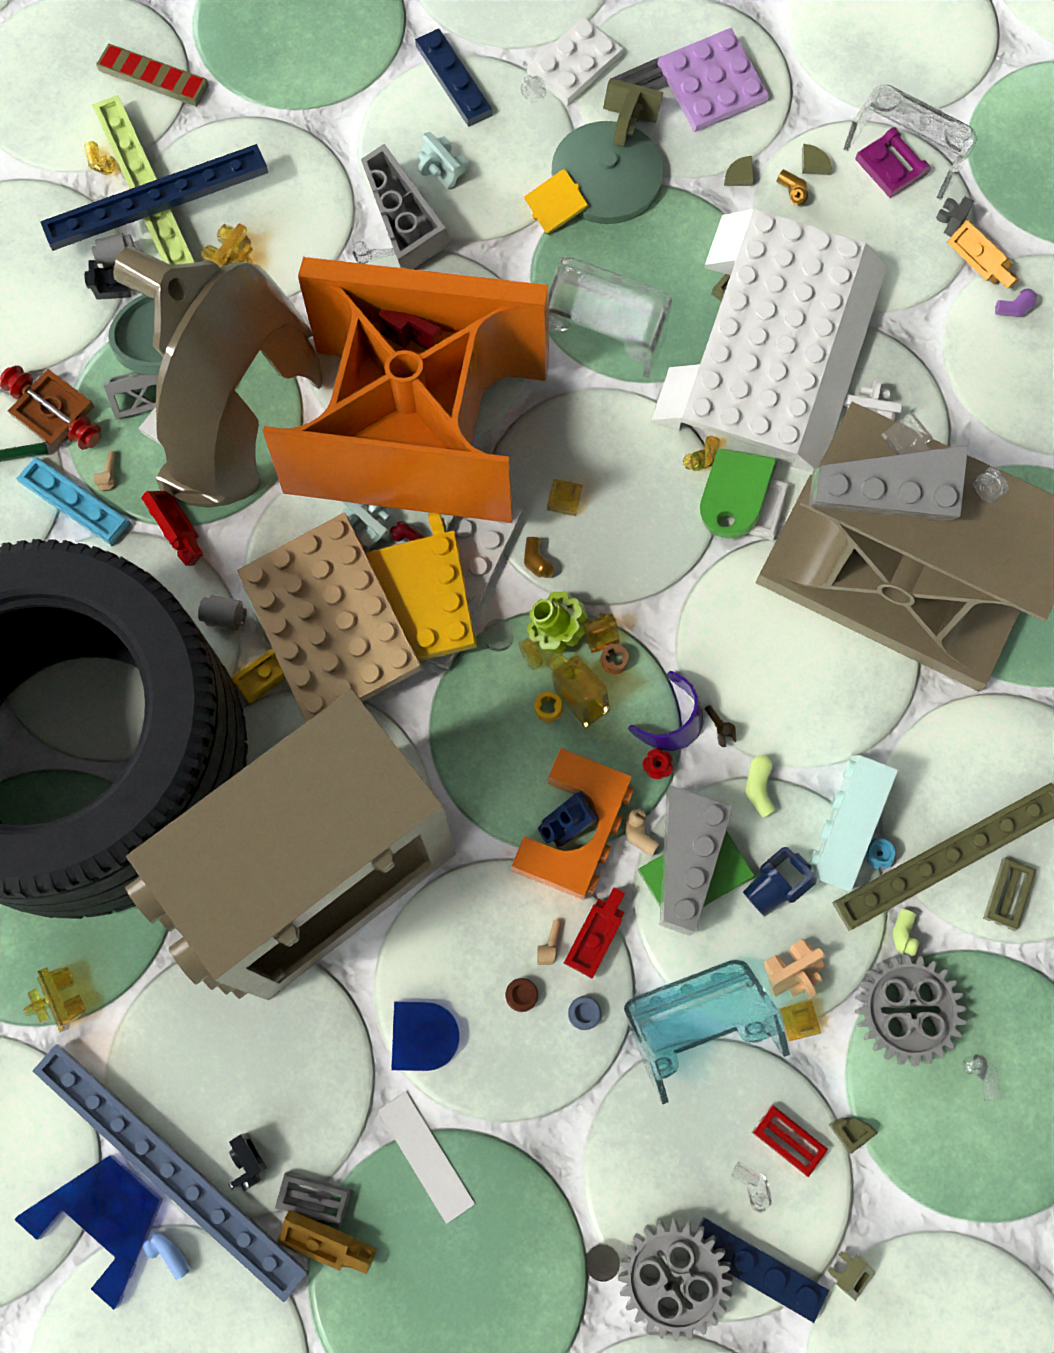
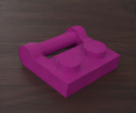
[855,127,931,198]

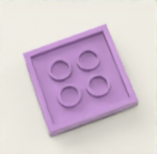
[657,28,769,132]

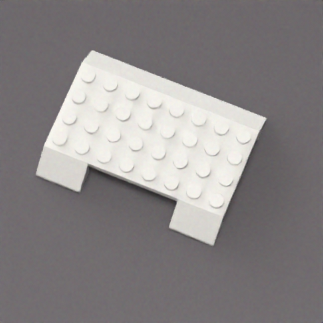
[651,209,888,473]

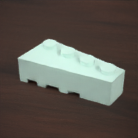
[809,755,898,892]

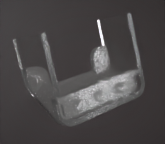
[843,84,978,200]
[549,257,672,378]

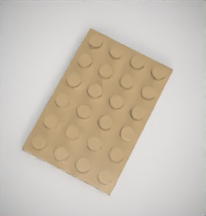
[237,512,423,722]

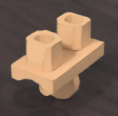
[764,939,825,999]

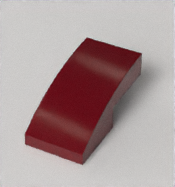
[377,310,442,350]

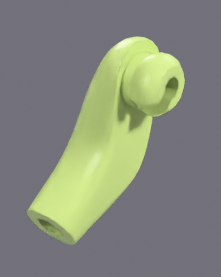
[746,755,776,818]

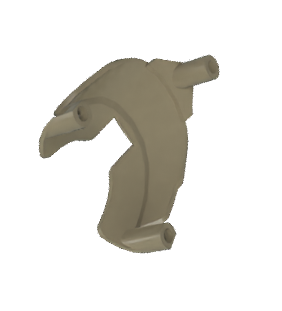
[113,246,322,508]

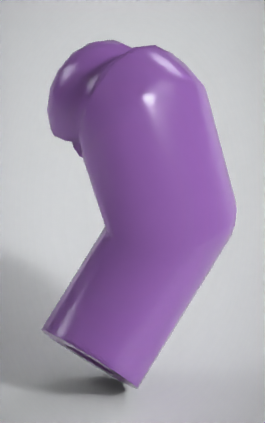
[995,288,1037,317]

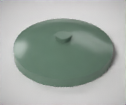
[551,121,663,224]
[108,295,163,375]

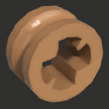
[600,644,629,675]

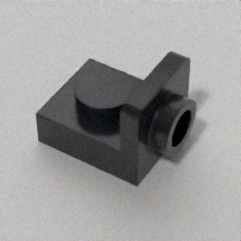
[84,260,131,300]
[228,1133,268,1191]

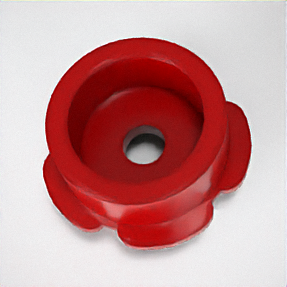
[642,749,673,780]

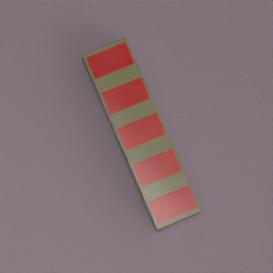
[96,43,209,107]

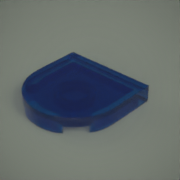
[391,1002,460,1071]

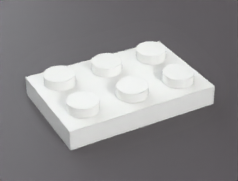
[527,17,623,106]

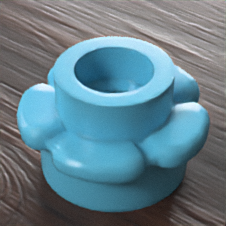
[865,837,896,869]

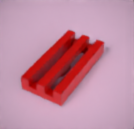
[751,1105,828,1177]

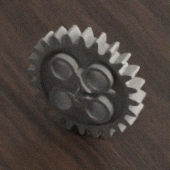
[855,955,966,1066]
[618,1218,733,1341]

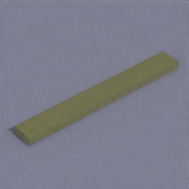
[832,782,1054,931]

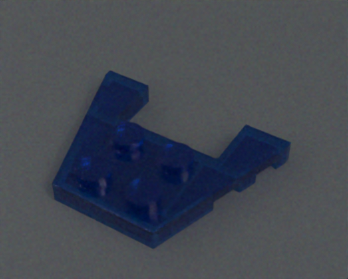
[14,1155,163,1310]

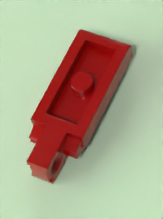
[141,491,204,566]
[563,887,625,979]

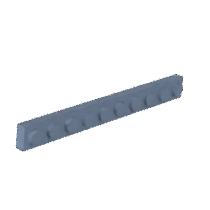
[32,1044,309,1302]

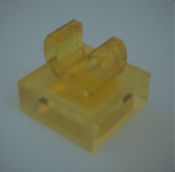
[547,479,583,516]
[583,613,620,653]
[778,1000,821,1042]

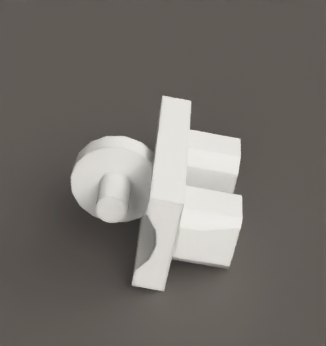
[843,379,902,420]

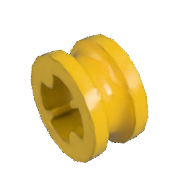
[534,692,563,722]

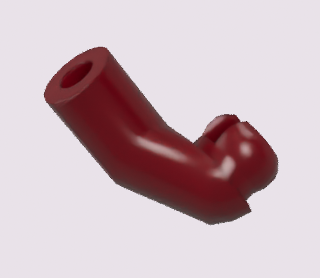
[390,521,425,542]

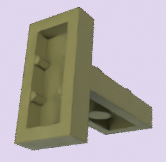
[603,78,664,146]

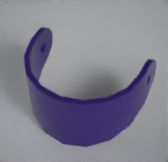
[628,671,703,751]

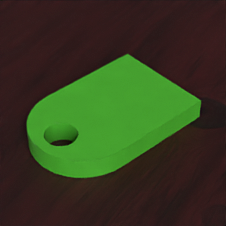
[700,448,777,538]

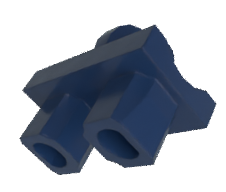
[538,791,599,848]

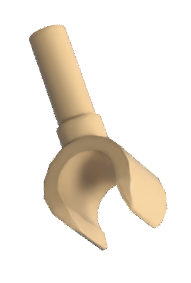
[94,450,116,491]
[537,920,561,965]

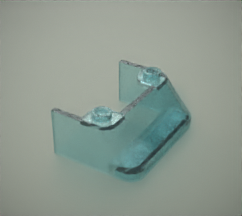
[624,960,790,1104]

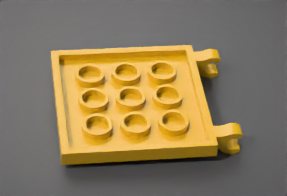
[366,513,477,661]

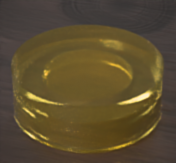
[518,638,543,670]

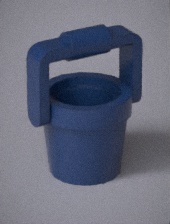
[743,847,817,917]

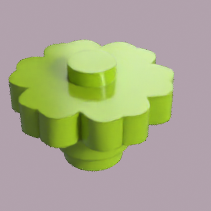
[526,591,588,654]

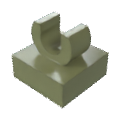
[828,1252,875,1301]

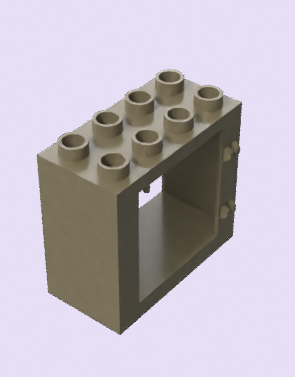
[125,689,456,1000]

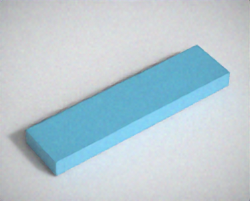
[16,456,131,546]

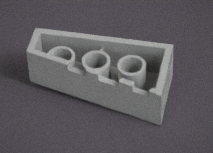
[361,144,451,269]
[809,445,968,522]
[659,786,733,936]

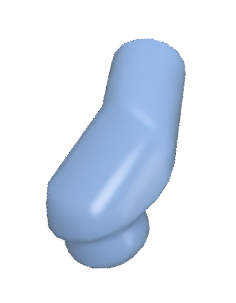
[143,1233,191,1280]

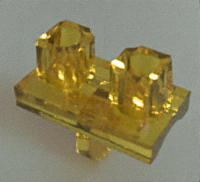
[201,223,253,268]
[23,967,86,1033]

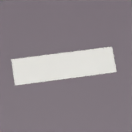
[378,1092,475,1224]

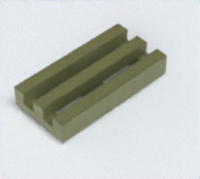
[983,857,1036,931]

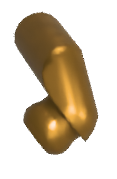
[776,169,808,206]
[524,537,555,578]

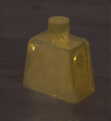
[547,652,610,728]

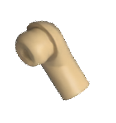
[624,809,660,856]

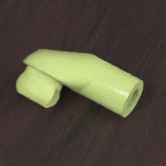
[892,909,919,956]

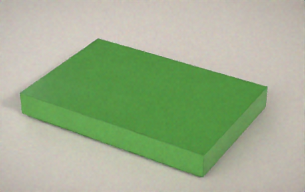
[638,830,755,907]

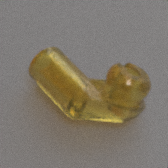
[84,141,116,175]
[683,436,720,471]

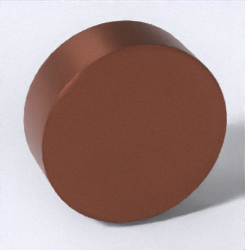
[505,978,538,1012]

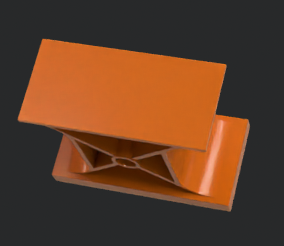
[263,257,549,523]

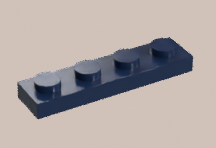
[415,28,492,127]
[696,1217,829,1323]

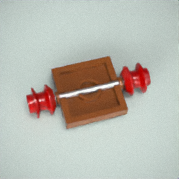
[0,365,101,450]

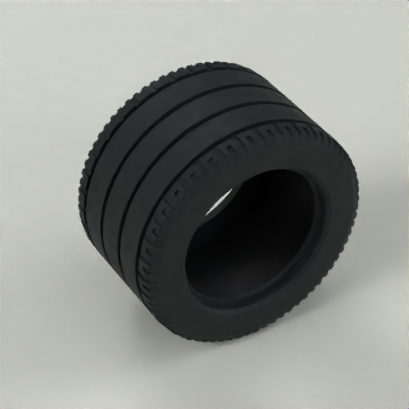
[0,539,248,919]

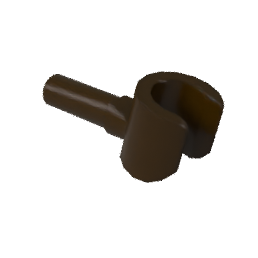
[705,705,736,747]

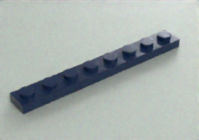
[40,144,269,251]

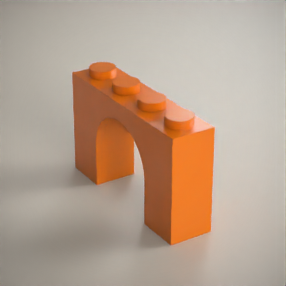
[512,748,634,900]

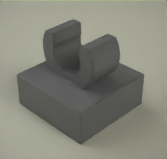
[936,196,975,237]

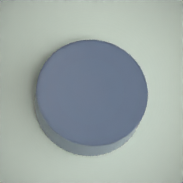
[568,996,601,1030]

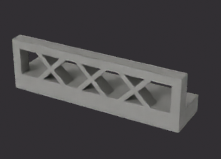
[104,372,158,419]

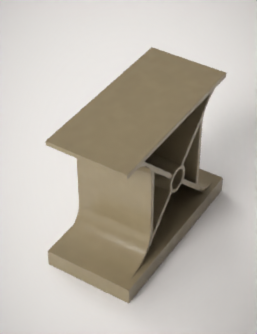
[755,401,1054,692]

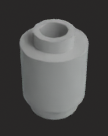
[91,233,135,268]
[198,595,247,631]

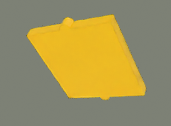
[524,168,589,235]

